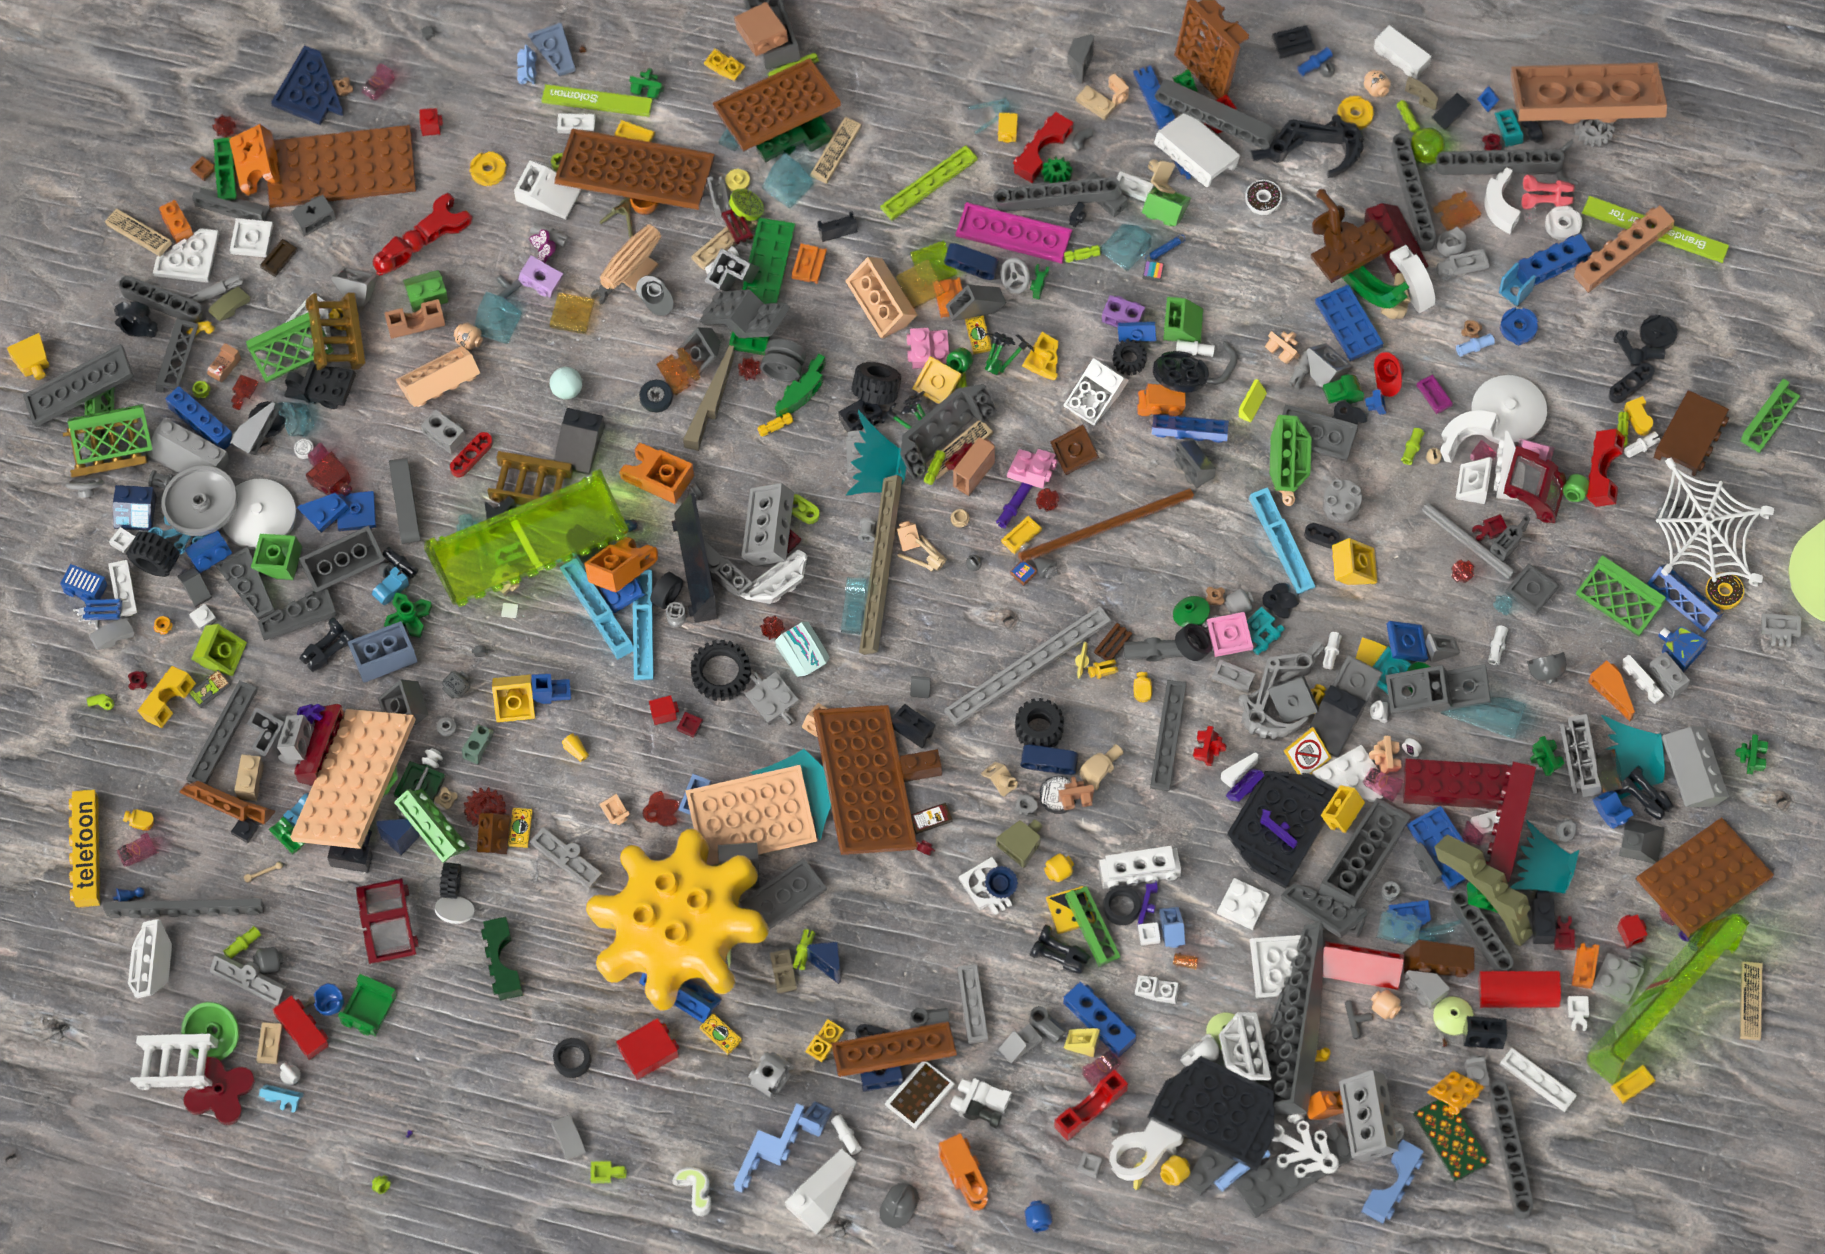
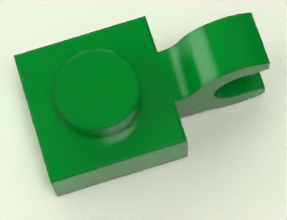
[1030,264,1049,300]

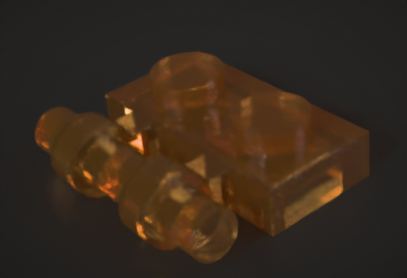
[1433,191,1481,231]
[656,347,701,395]

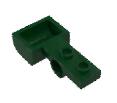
[756,115,833,163]

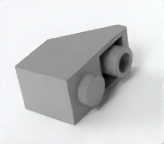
[1404,971,1450,1009]

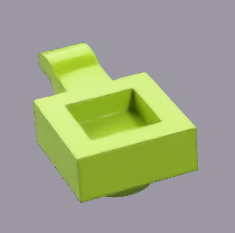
[590,1161,626,1183]

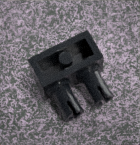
[327,830,373,873]

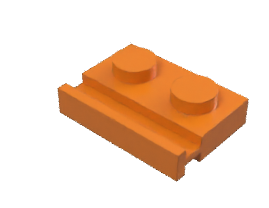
[792,244,827,284]
[933,277,962,318]

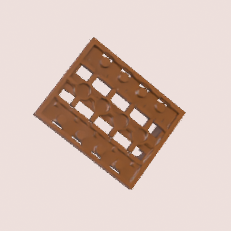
[1175,0,1249,99]

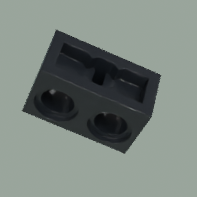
[838,399,882,433]
[1463,1016,1508,1049]

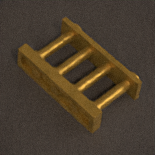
[305,293,366,370]
[63,419,148,477]
[488,451,573,512]

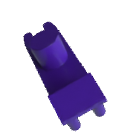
[1260,809,1297,849]
[1137,881,1158,927]

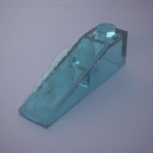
[1440,697,1527,739]

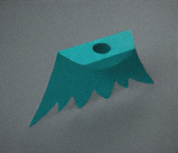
[846,410,907,496]
[1601,715,1665,800]
[749,749,831,840]
[1510,820,1580,894]

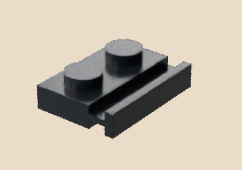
[1272,25,1315,59]

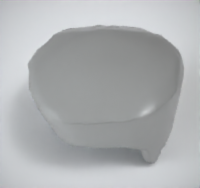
[1436,226,1467,257]

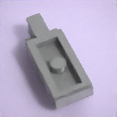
[1436,249,1490,276]

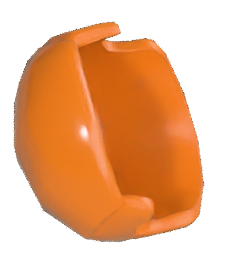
[630,198,658,215]

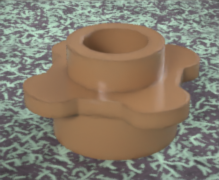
[333,77,353,96]
[1461,320,1482,338]
[1206,587,1225,606]

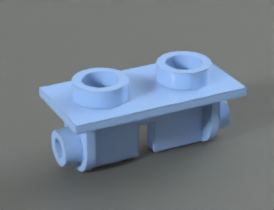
[517,45,537,85]

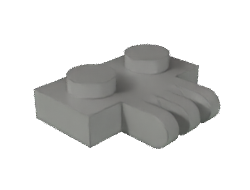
[1761,613,1801,647]

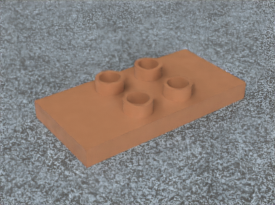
[1510,63,1667,124]

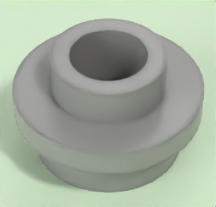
[437,718,456,737]

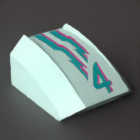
[775,621,830,677]

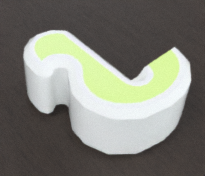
[673,1167,712,1216]

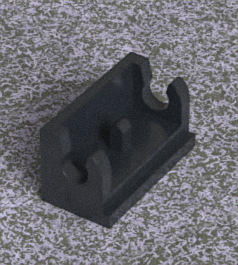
[817,211,858,242]
[892,704,936,748]

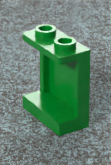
[338,974,397,1036]

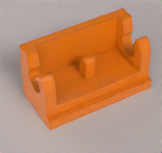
[1571,943,1599,989]

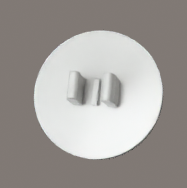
[435,896,474,923]

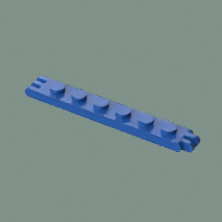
[1133,65,1195,180]

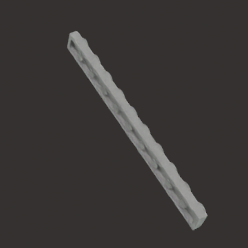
[944,606,1111,727]

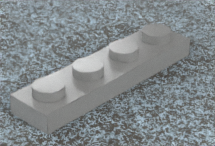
[957,964,988,1044]

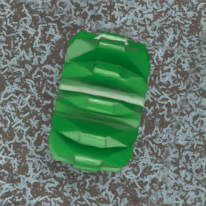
[1041,156,1073,183]

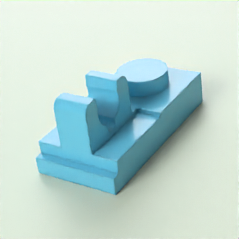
[259,1084,304,1112]

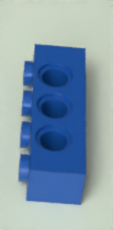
[1517,234,1592,286]
[165,386,232,450]
[1063,981,1136,1058]

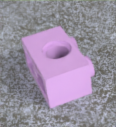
[518,256,563,298]

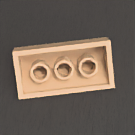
[846,257,917,338]
[396,346,480,407]

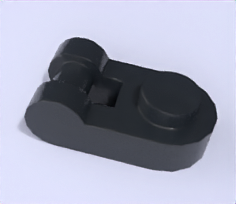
[1521,121,1543,143]

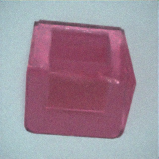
[1470,440,1496,461]
[308,442,332,471]
[1462,820,1483,845]

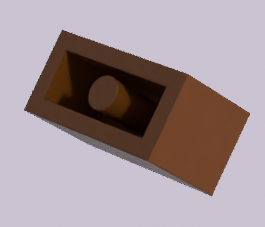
[900,749,942,782]

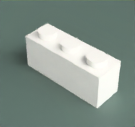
[1374,26,1431,79]

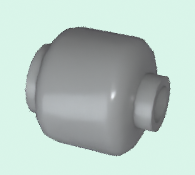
[1224,589,1254,614]

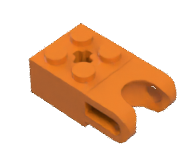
[229,124,280,196]
[619,443,694,504]
[584,537,658,593]
[939,1133,988,1211]

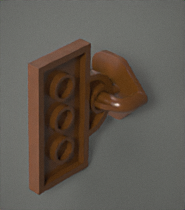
[1311,189,1394,283]

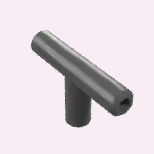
[495,275,522,303]
[1345,1000,1373,1040]

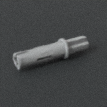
[188,275,243,303]

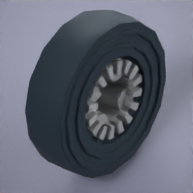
[639,379,673,413]

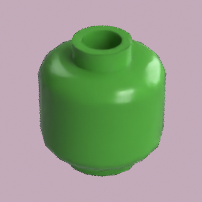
[1563,474,1589,502]

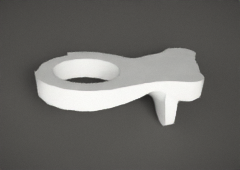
[1109,1120,1184,1180]

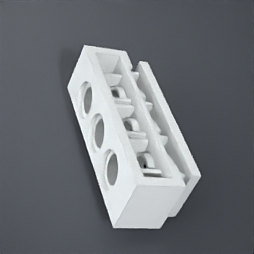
[1099,846,1181,890]

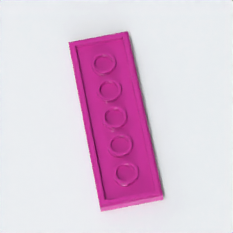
[956,202,1072,264]

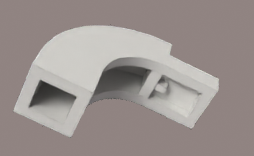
[1485,167,1521,234]
[1390,245,1435,313]
[1441,410,1500,463]

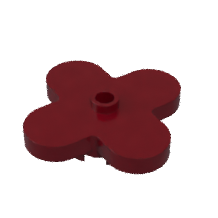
[183,1057,255,1125]

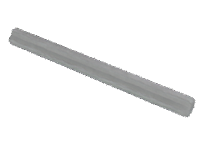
[1422,503,1515,579]

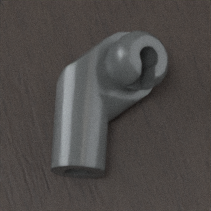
[1072,128,1093,151]

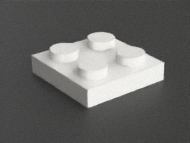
[230,218,273,257]
[1217,878,1270,930]

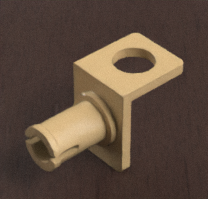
[1148,159,1176,194]
[981,762,1018,797]

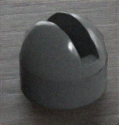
[1320,61,1335,78]
[966,554,981,571]
[378,562,394,578]

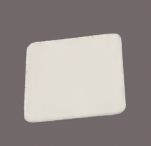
[501,603,518,618]

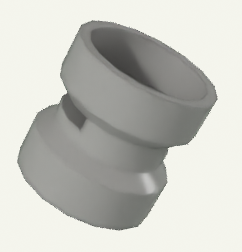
[666,602,686,627]

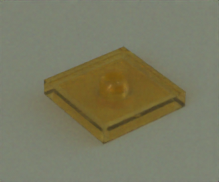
[896,259,945,309]
[549,292,595,334]

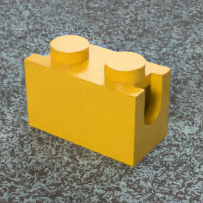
[1321,785,1365,833]

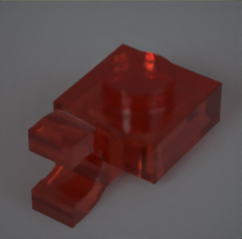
[231,374,258,410]

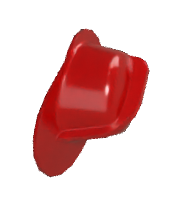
[1374,352,1404,397]

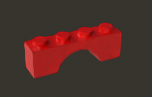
[1013,111,1074,183]
[1587,429,1625,507]
[1054,1069,1128,1142]

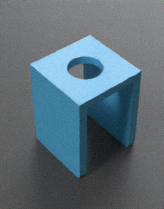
[1499,262,1536,307]

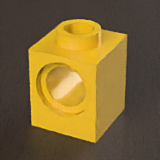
[998,113,1017,143]

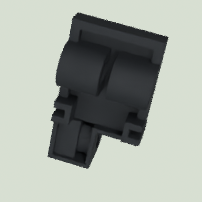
[284,362,356,409]

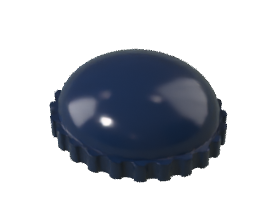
[984,866,1018,899]

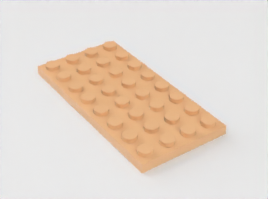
[290,709,416,849]

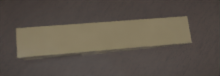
[683,345,735,451]

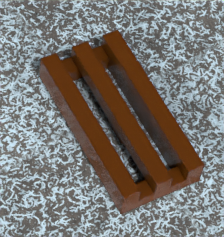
[1094,623,1133,661]

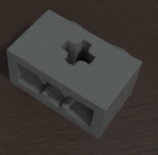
[291,195,336,237]

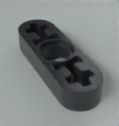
[1608,363,1654,403]

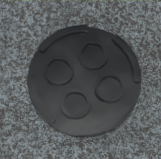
[1152,351,1209,393]

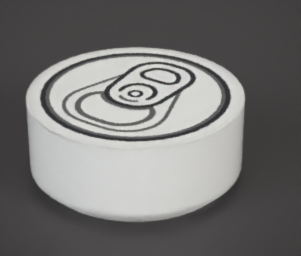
[294,439,314,459]

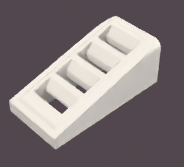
[1221,752,1258,789]

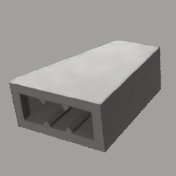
[946,284,1006,321]

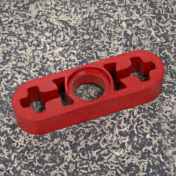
[450,432,493,478]

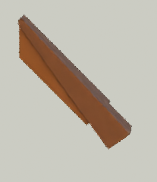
[179,781,275,824]

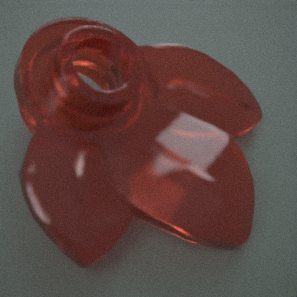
[643,791,680,827]

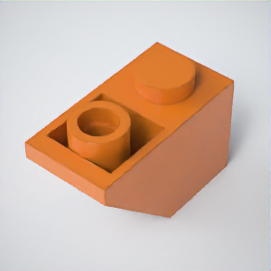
[1307,1091,1344,1120]

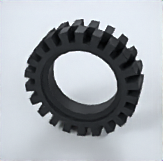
[690,640,751,701]

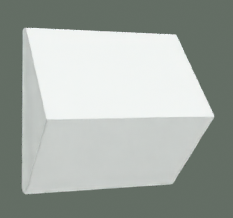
[1456,457,1492,504]

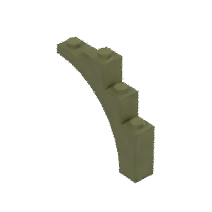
[1434,835,1533,946]

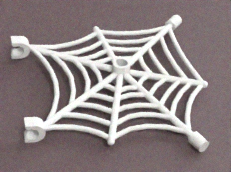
[1656,457,1774,587]

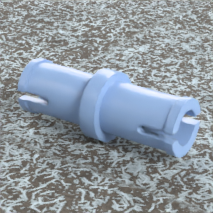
[1456,333,1495,357]

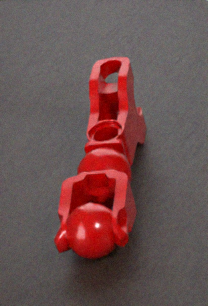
[372,193,473,276]

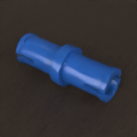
[1297,47,1333,76]

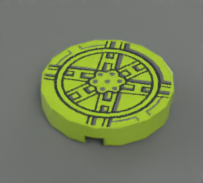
[729,188,764,221]

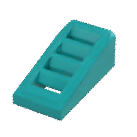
[1495,109,1523,147]

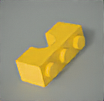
[137,666,196,728]

